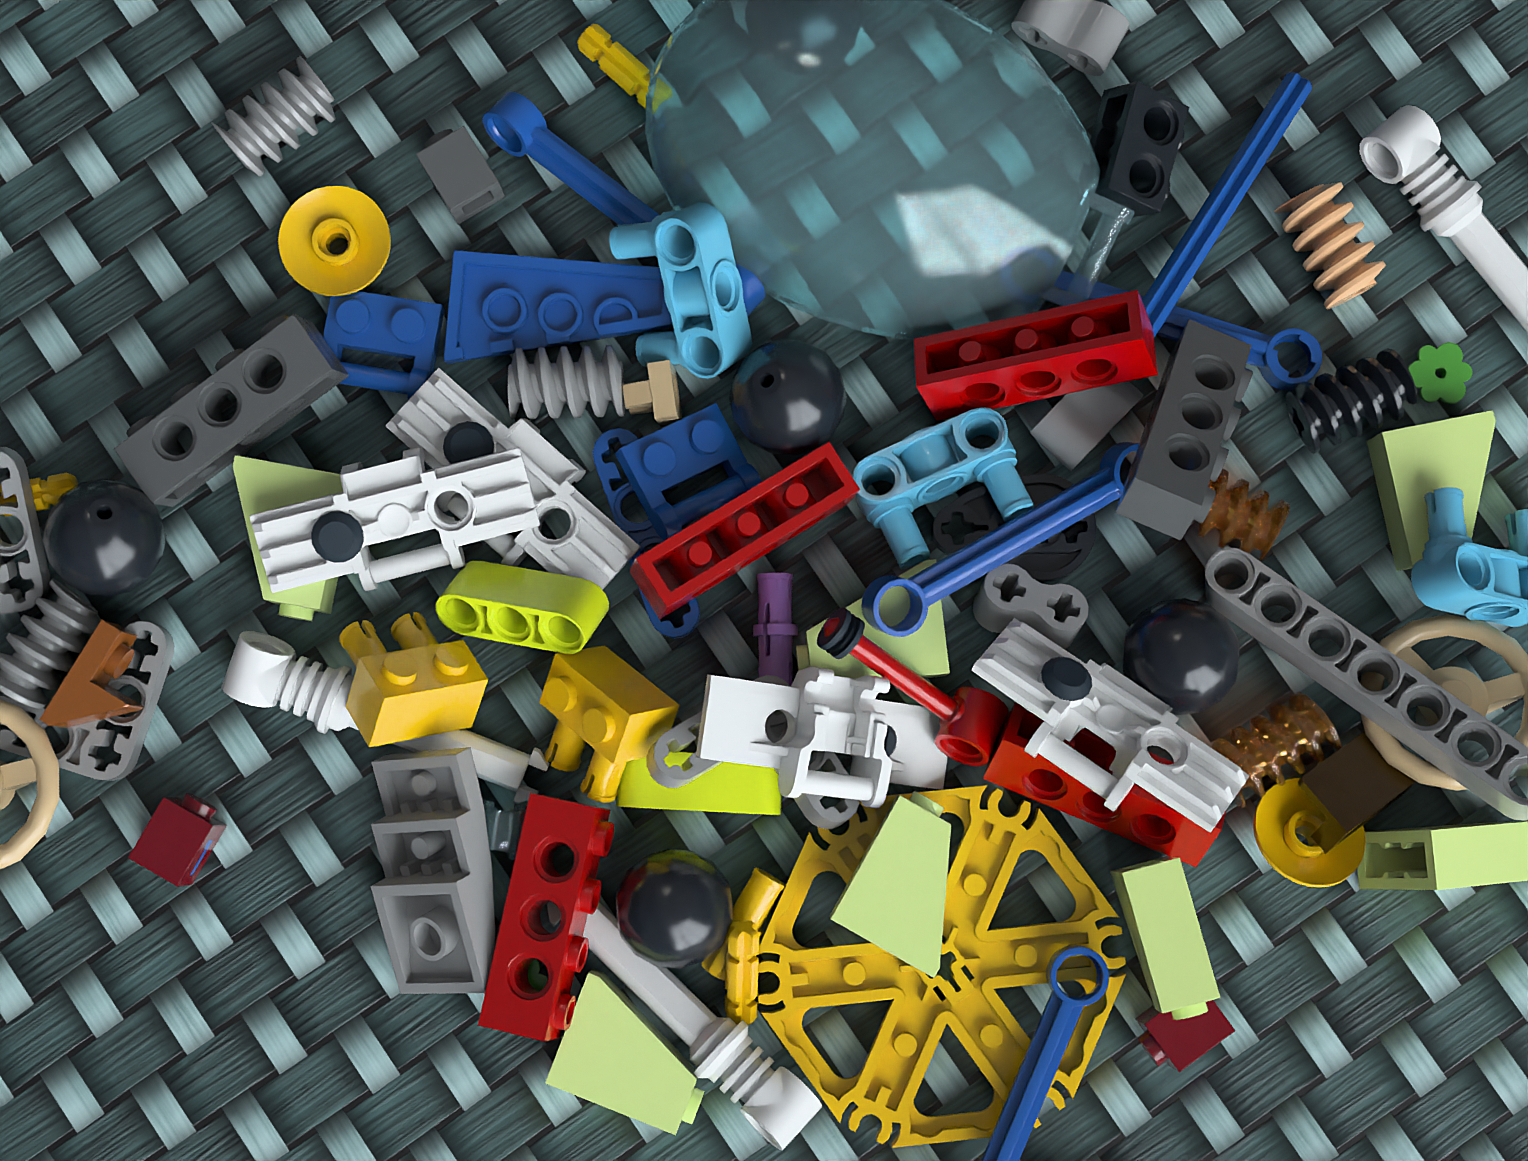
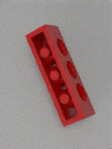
[914,290,1158,421]
[629,442,860,619]
[983,702,1226,867]
[478,793,614,1042]

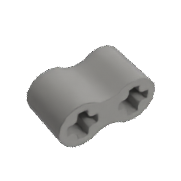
[1011,0,1129,76]
[1030,381,1144,471]
[973,564,1089,649]

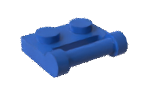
[323,291,445,400]
[615,403,762,540]

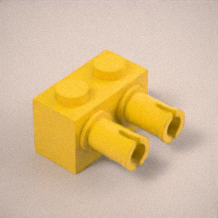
[339,612,488,747]
[539,645,680,803]

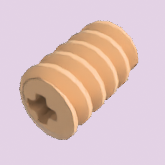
[1274,182,1386,310]

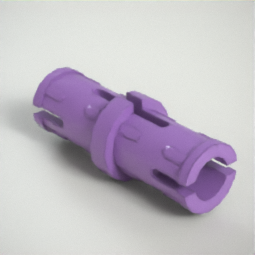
[753,573,798,686]

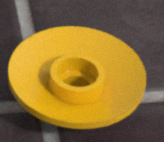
[278,186,391,296]
[1253,778,1366,887]

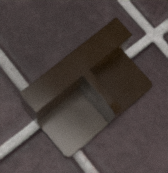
[1298,731,1417,854]

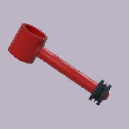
[817,607,1009,766]

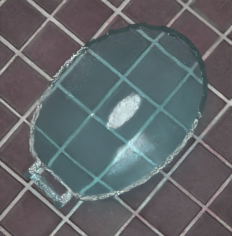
[645,0,1135,340]

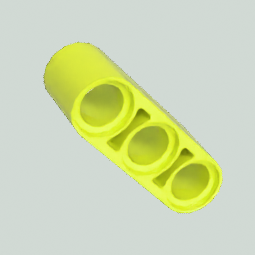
[436,561,609,654]
[615,752,782,815]

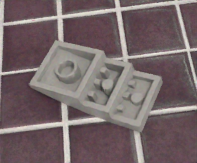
[370,747,495,994]

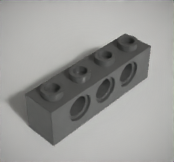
[114,314,349,507]
[1115,319,1253,540]

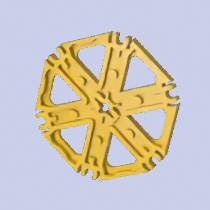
[756,785,1126,1148]

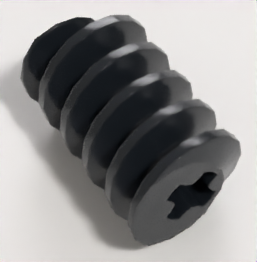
[1285,348,1417,454]

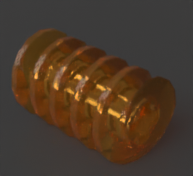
[1198,468,1290,560]
[1211,692,1342,808]

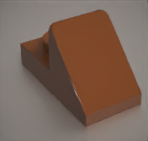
[39,620,144,728]

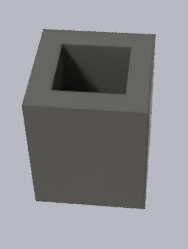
[416,126,505,225]

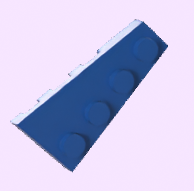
[444,250,673,364]

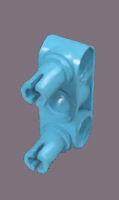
[609,202,752,379]
[853,407,1034,569]
[1411,487,1528,627]

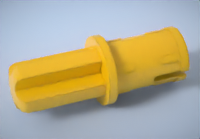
[701,867,786,980]

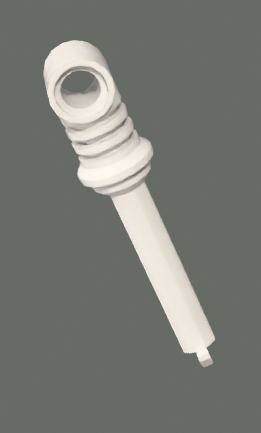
[1359,105,1528,333]
[221,631,549,803]
[547,901,822,1151]

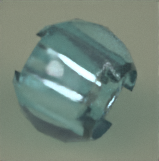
[483,800,527,860]

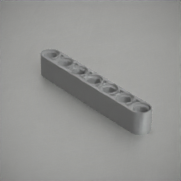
[1205,548,1528,821]

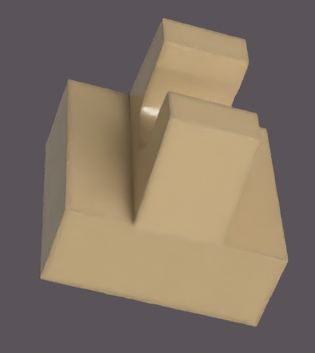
[622,360,682,428]

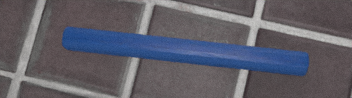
[1142,72,1312,337]

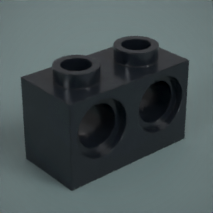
[1075,81,1189,218]

